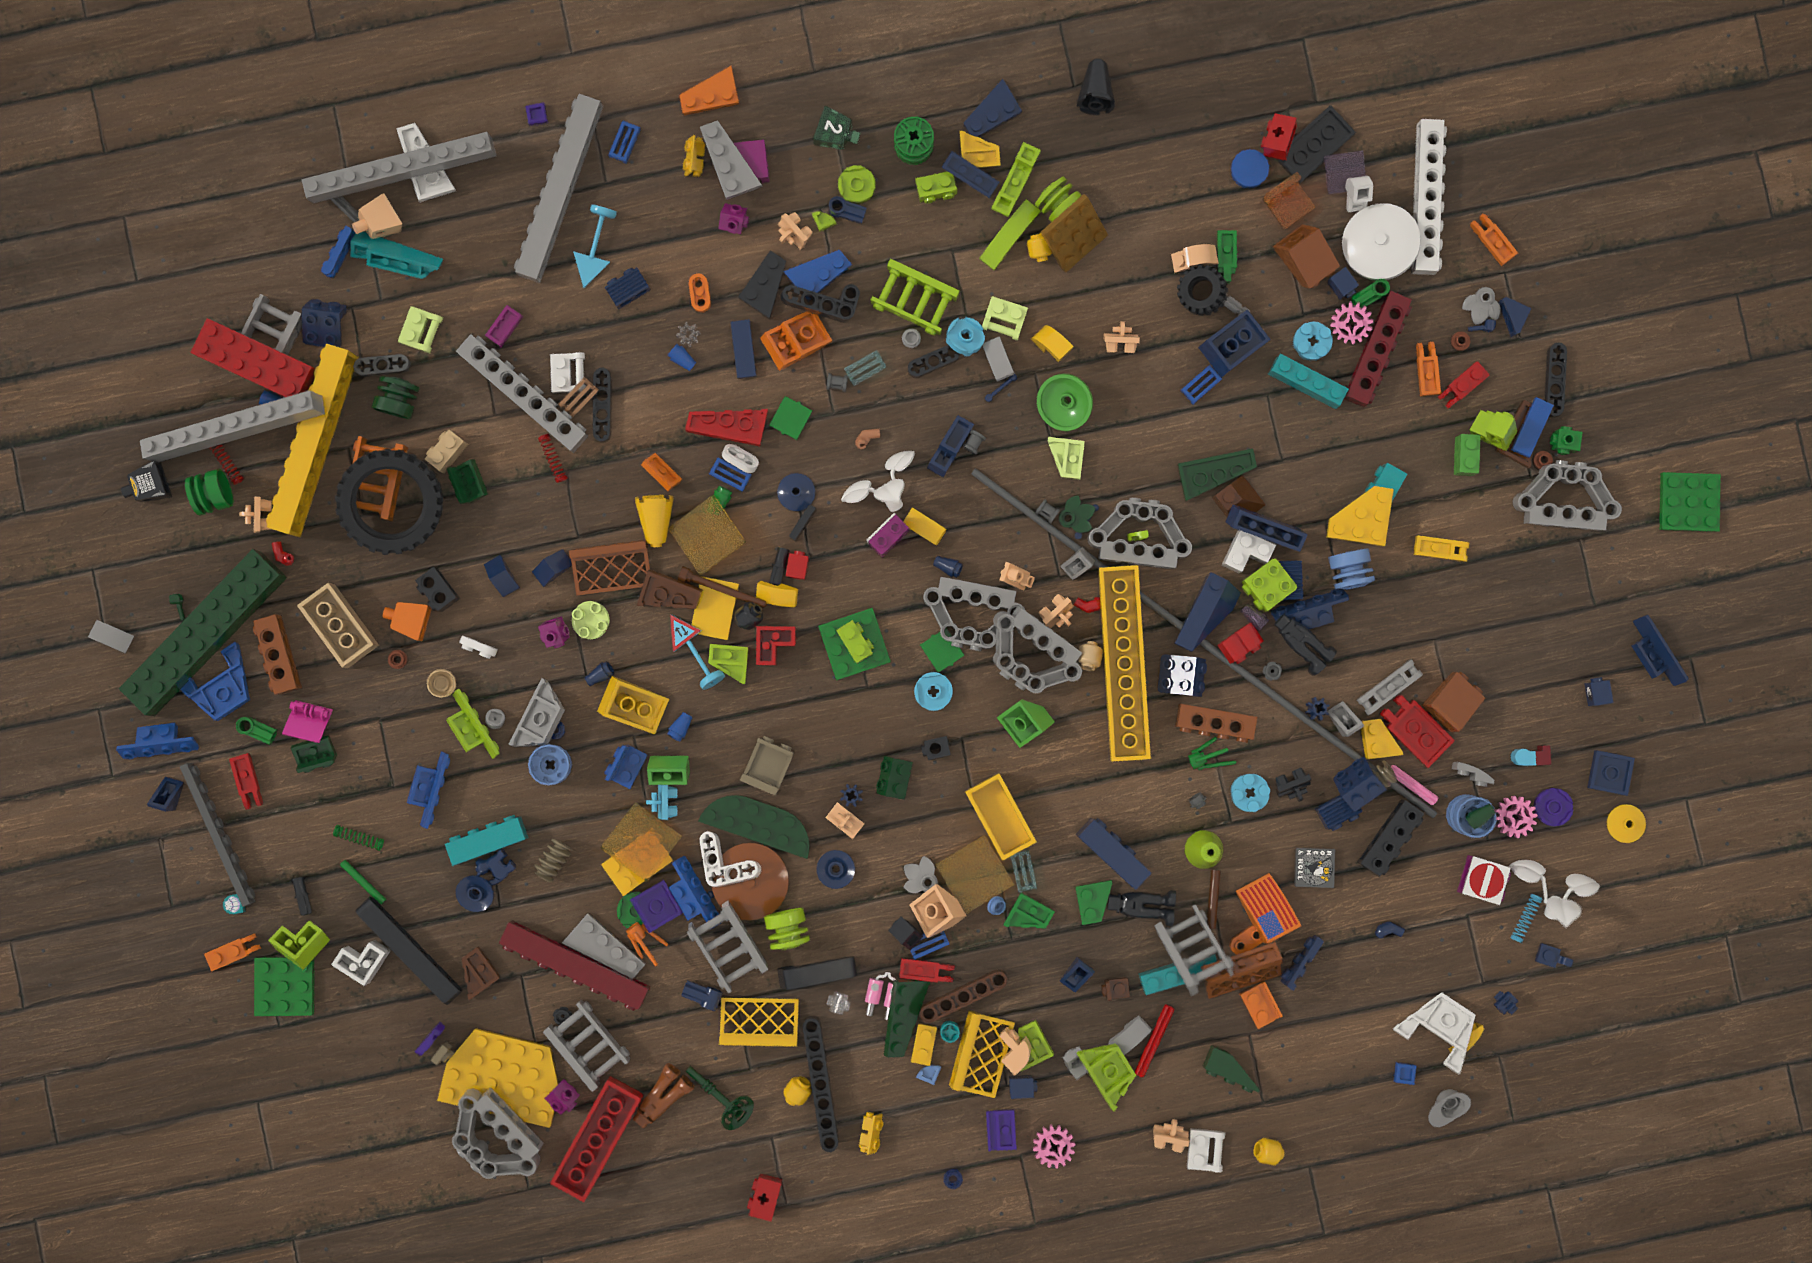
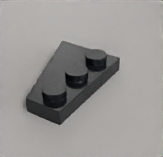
[738,250,786,319]

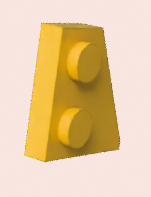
[960,131,1000,168]
[1361,719,1403,760]

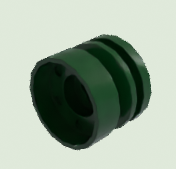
[371,376,420,420]

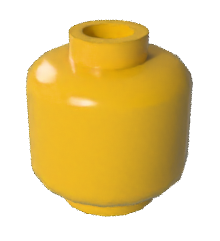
[1027,233,1053,262]
[783,1076,812,1106]
[1254,1138,1284,1166]

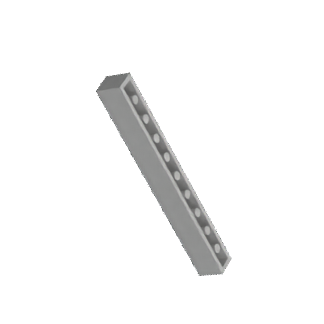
[514,94,603,283]
[301,132,496,203]
[140,391,325,462]

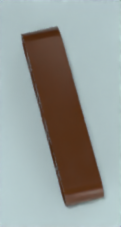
[920,969,1008,1023]

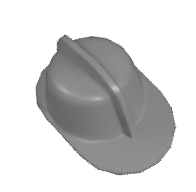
[1428,1089,1471,1127]

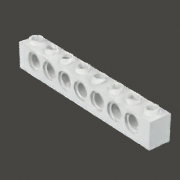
[1411,119,1447,275]

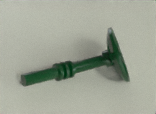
[685,1066,754,1130]

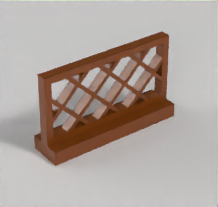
[569,540,651,596]
[1201,943,1283,999]

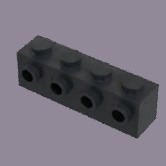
[1357,799,1424,877]

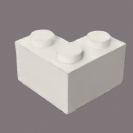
[1222,530,1276,573]
[331,940,391,986]

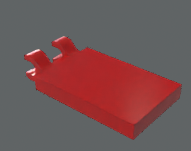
[1379,695,1455,768]

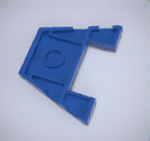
[180,642,250,721]

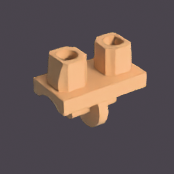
[778,212,813,250]
[1103,321,1140,353]
[239,497,271,533]
[1000,562,1035,591]
[1039,594,1074,629]
[825,802,865,839]
[1153,1119,1190,1153]

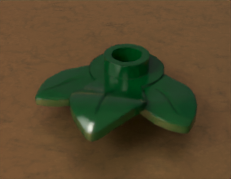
[1059,495,1095,533]

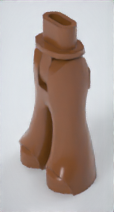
[633,1063,694,1128]

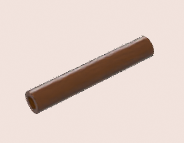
[1207,870,1221,929]

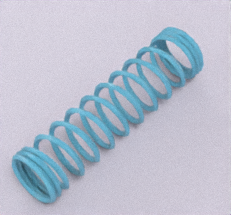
[1510,894,1543,943]

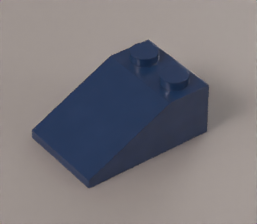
[1198,309,1271,377]

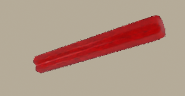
[1134,1004,1174,1077]

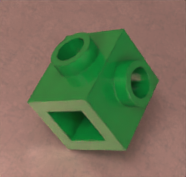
[1550,426,1583,455]

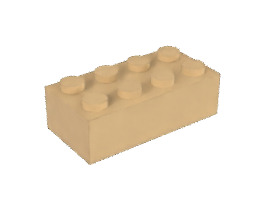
[297,583,379,668]

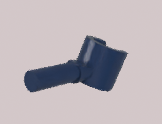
[1468,319,1496,332]

